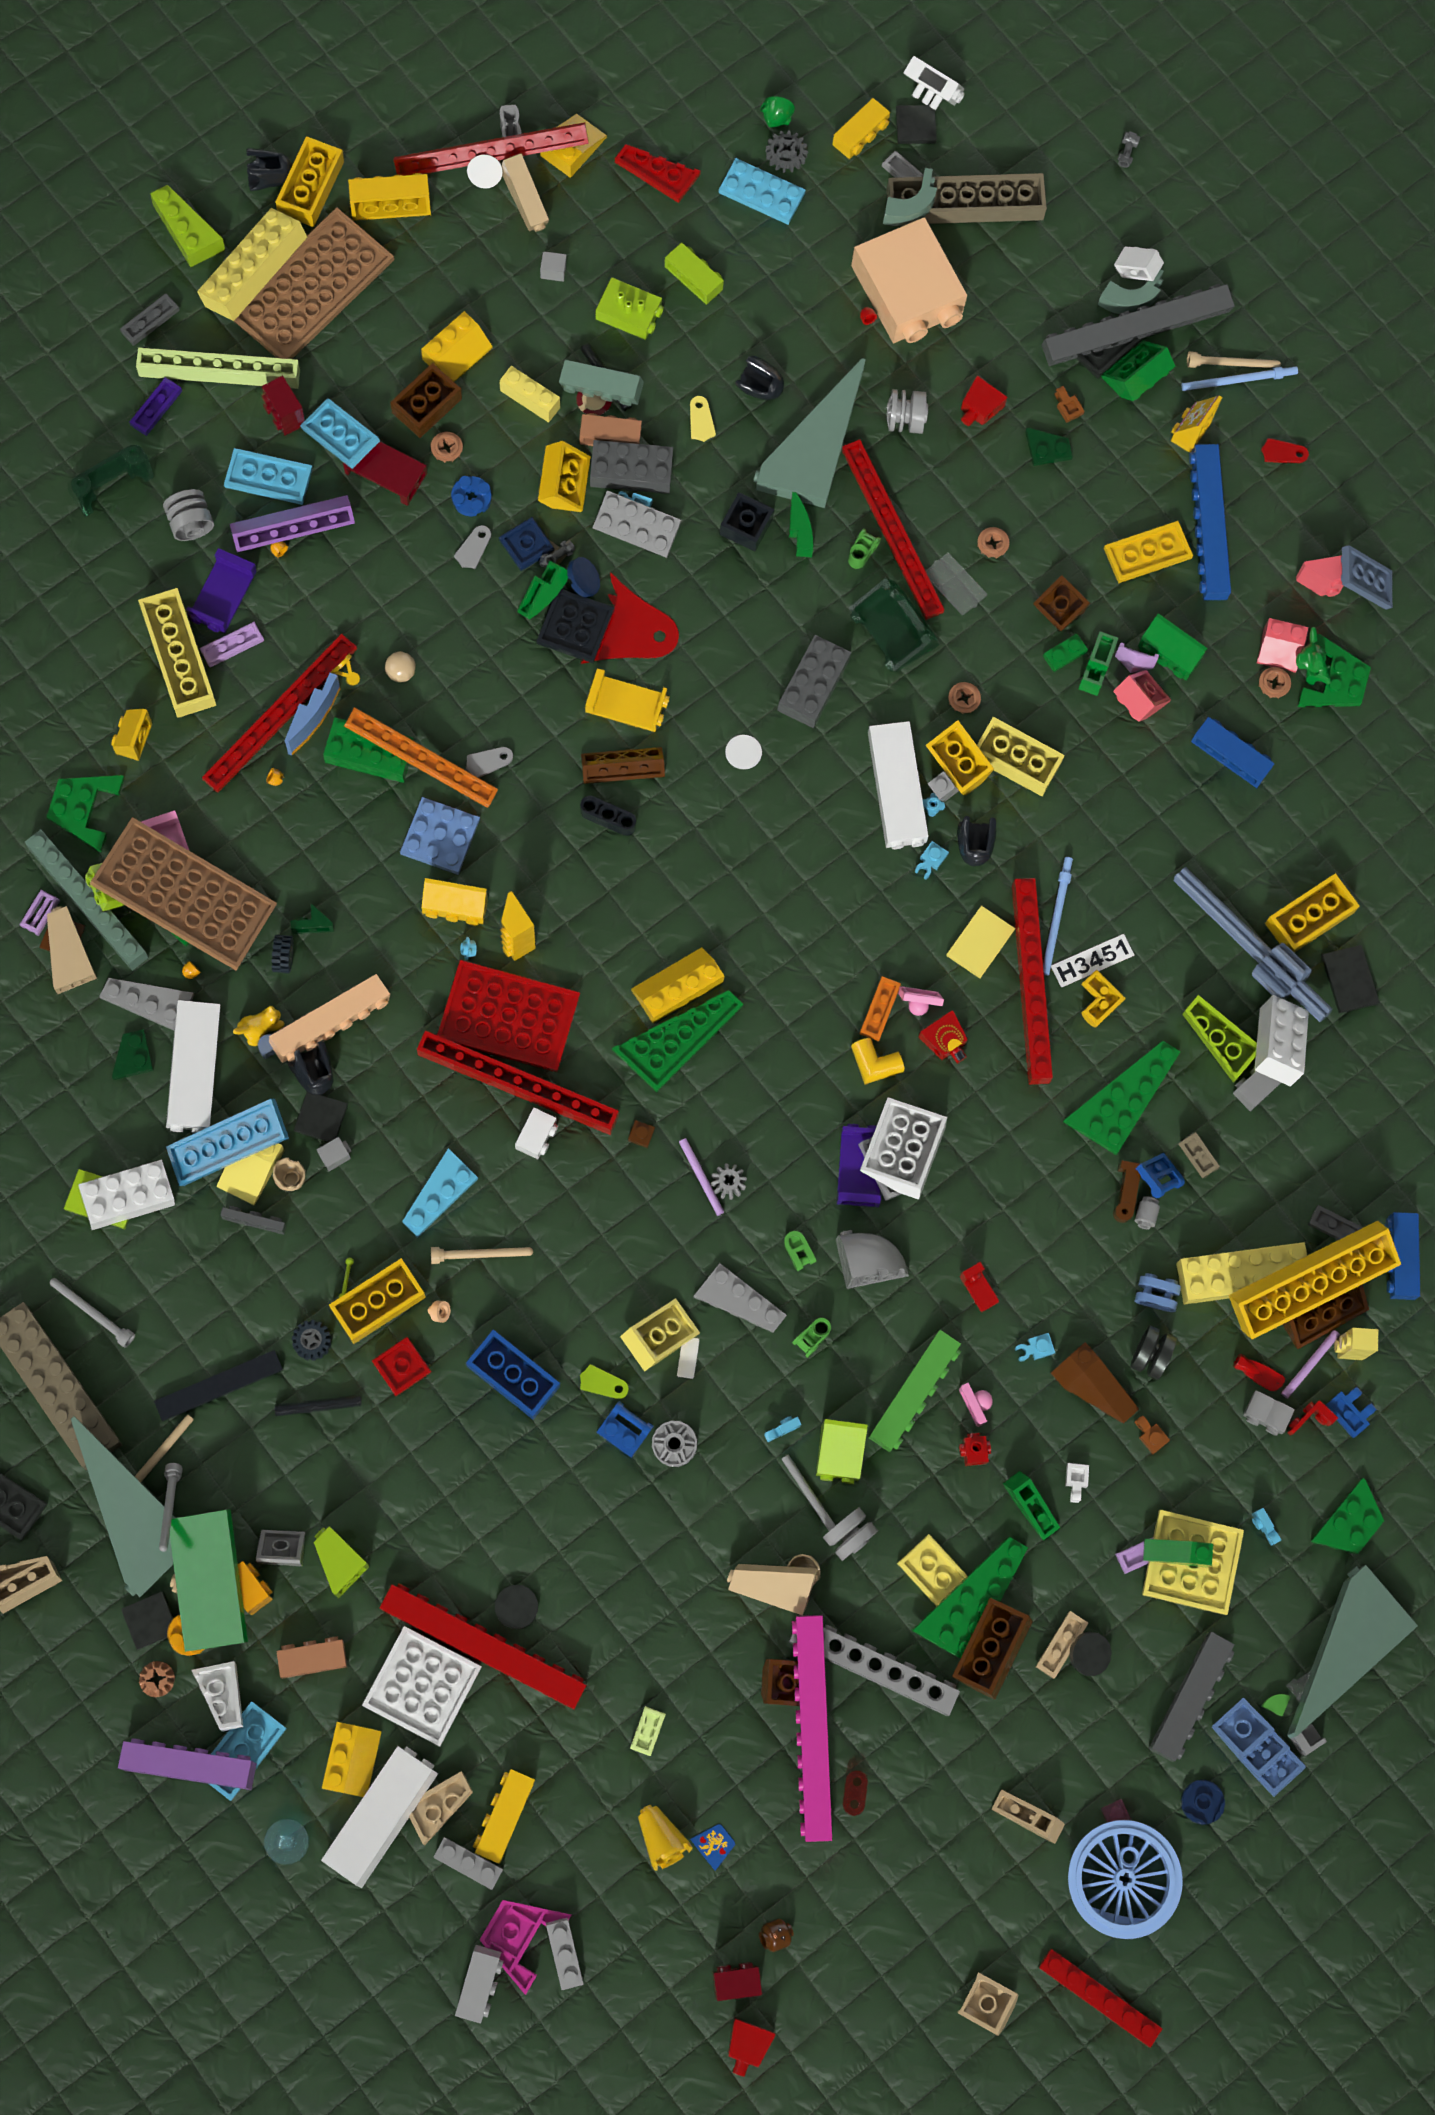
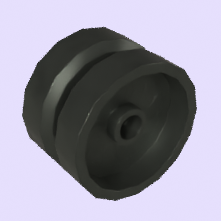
[1130,1325,1177,1380]

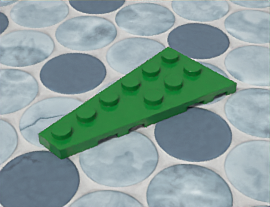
[1063,1041,1180,1155]
[911,1537,1028,1659]

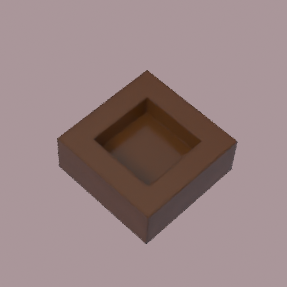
[628,1120,655,1148]

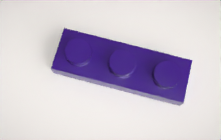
[129,377,182,436]

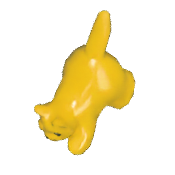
[233,1006,285,1046]

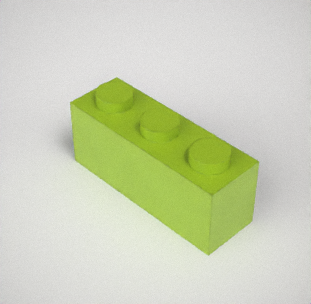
[665,242,724,305]

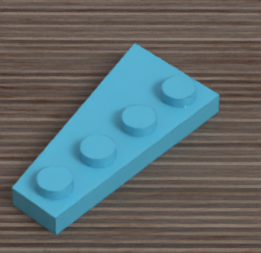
[402,1148,478,1238]

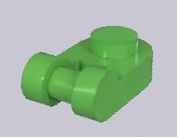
[784,1231,816,1271]

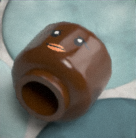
[759,1919,794,1952]

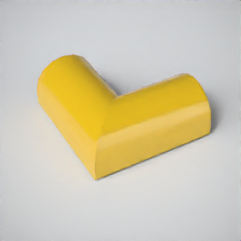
[1081,969,1126,1027]
[851,1038,904,1084]

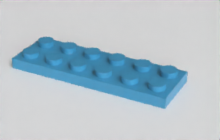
[166,1099,289,1186]

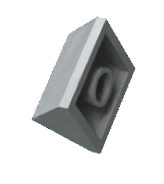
[256,1530,305,1566]

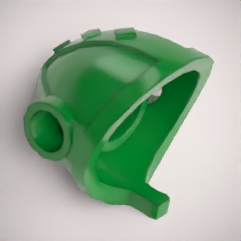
[760,96,795,128]

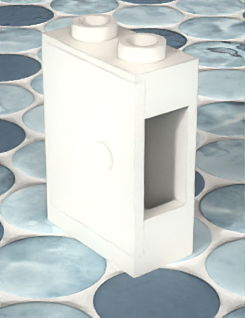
[904,56,965,110]

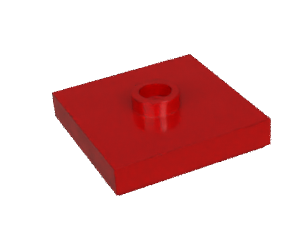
[372,1337,431,1396]

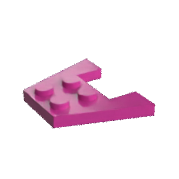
[480,1900,571,1995]

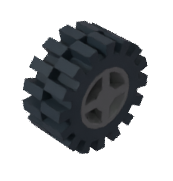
[272,935,294,973]
[292,1320,332,1361]

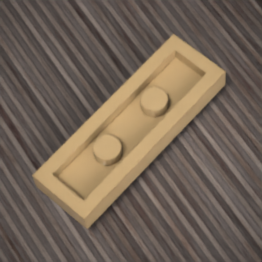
[1035,1611,1088,1679]

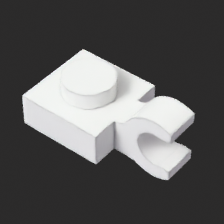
[1065,1463,1089,1503]

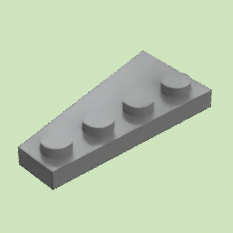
[100,978,194,1031]
[694,1263,787,1333]

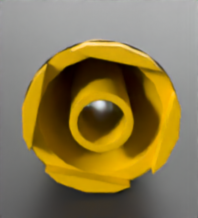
[638,1805,693,1871]

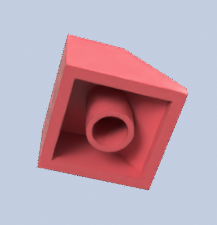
[1296,555,1343,597]
[1257,618,1308,673]
[1113,670,1171,722]

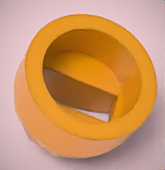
[270,541,288,558]
[266,768,284,786]
[182,961,201,979]

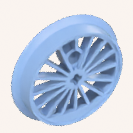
[1068,1820,1183,1939]

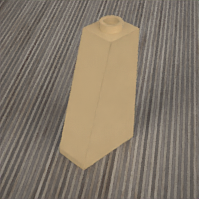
[501,154,549,232]
[47,906,97,994]
[727,1564,818,1616]

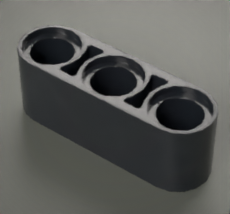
[580,796,636,836]

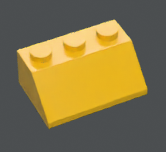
[421,311,493,382]
[538,441,591,512]
[926,720,994,796]
[421,878,488,926]
[322,1722,382,1797]

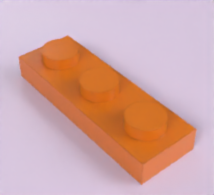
[860,976,901,1041]

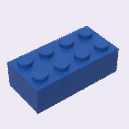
[466,1330,560,1420]

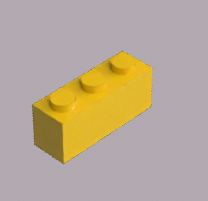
[832,98,890,159]

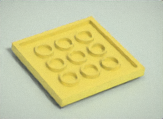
[1142,1510,1244,1615]

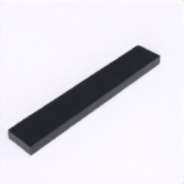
[154,1350,283,1422]

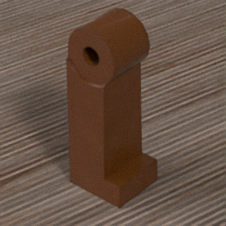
[1113,1160,1140,1223]

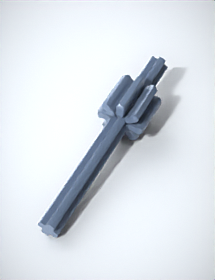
[1173,867,1332,1022]

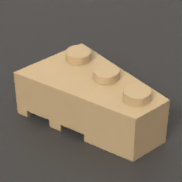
[0,1556,62,1614]

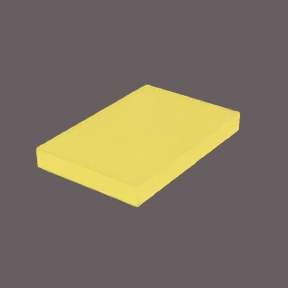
[946,906,1015,979]
[897,1534,968,1607]

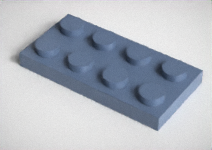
[1341,545,1393,610]

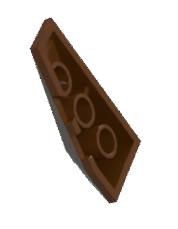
[1050,1342,1139,1423]

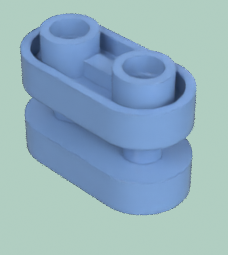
[1135,1273,1181,1312]

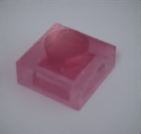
[1101,1799,1131,1823]

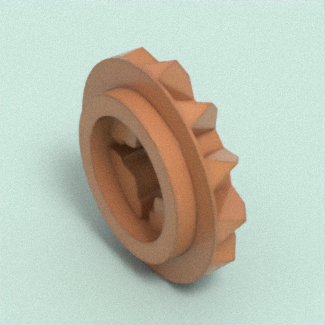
[431,432,463,463]
[977,527,1009,559]
[1259,667,1291,699]
[948,682,981,714]
[139,1661,175,1697]

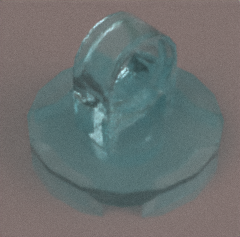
[264,1819,309,1865]

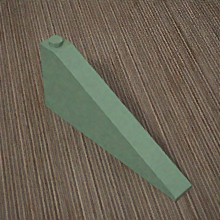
[753,358,866,508]
[71,1416,175,1597]
[1287,1565,1418,1739]

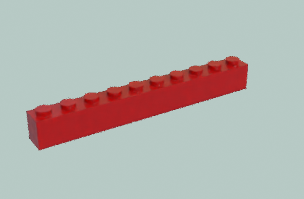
[1012,878,1053,1085]
[417,1031,619,1135]
[380,1583,586,1710]

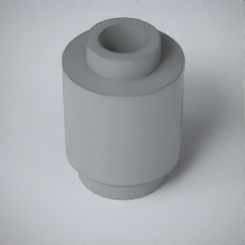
[1135,1197,1160,1229]

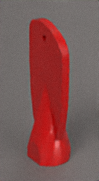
[1233,1354,1285,1391]

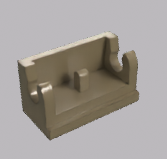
[1179,1132,1220,1178]

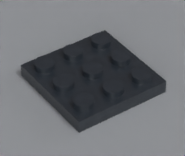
[537,589,615,664]

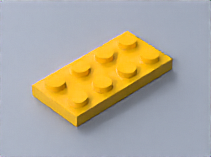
[1104,521,1193,583]

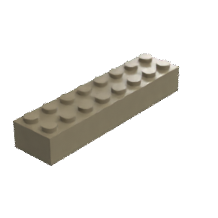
[887,173,1047,224]
[0,1302,122,1470]

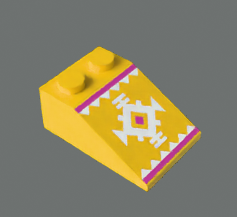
[1171,396,1223,453]

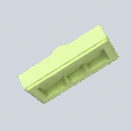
[630,1706,666,1756]

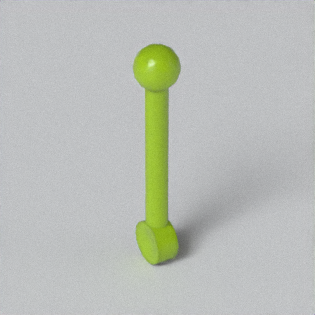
[339,1258,354,1298]

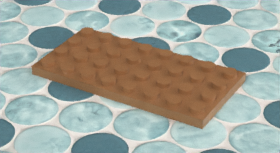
[234,208,394,359]
[90,817,277,970]

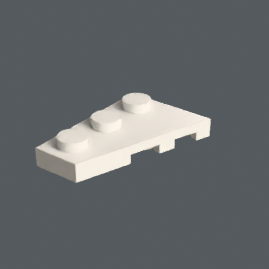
[192,1661,243,1731]

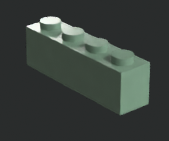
[559,360,644,406]

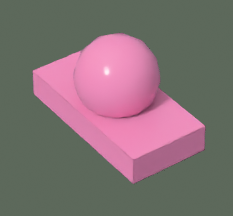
[898,986,944,1016]
[959,1383,993,1427]

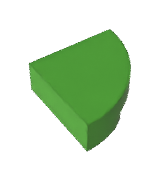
[1261,1694,1291,1716]

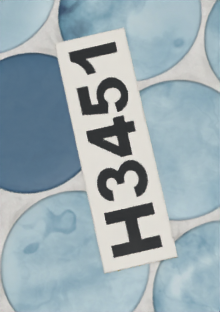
[1051,934,1135,988]

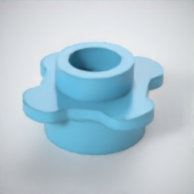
[922,793,945,817]
[460,937,476,960]

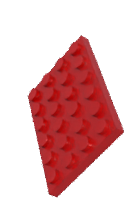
[437,960,580,1072]

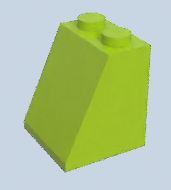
[816,1419,868,1484]
[314,1526,369,1598]

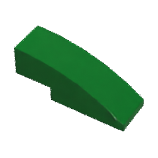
[789,492,813,558]
[517,561,568,619]
[1078,631,1118,696]

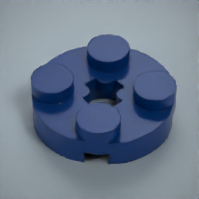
[451,476,492,517]

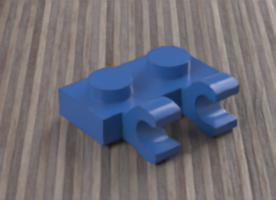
[1325,1387,1377,1438]

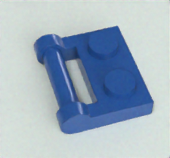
[1136,1153,1185,1198]
[597,1401,654,1458]

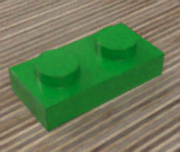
[1043,634,1088,672]

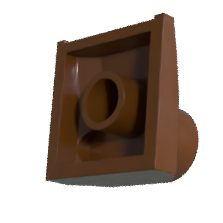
[1033,575,1090,632]
[761,1659,800,1706]

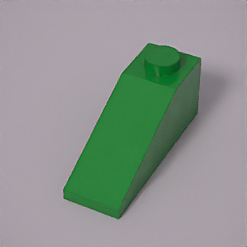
[1003,1471,1060,1540]
[1143,1539,1213,1568]

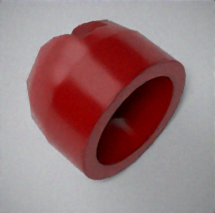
[860,307,877,325]

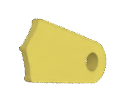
[690,396,716,442]

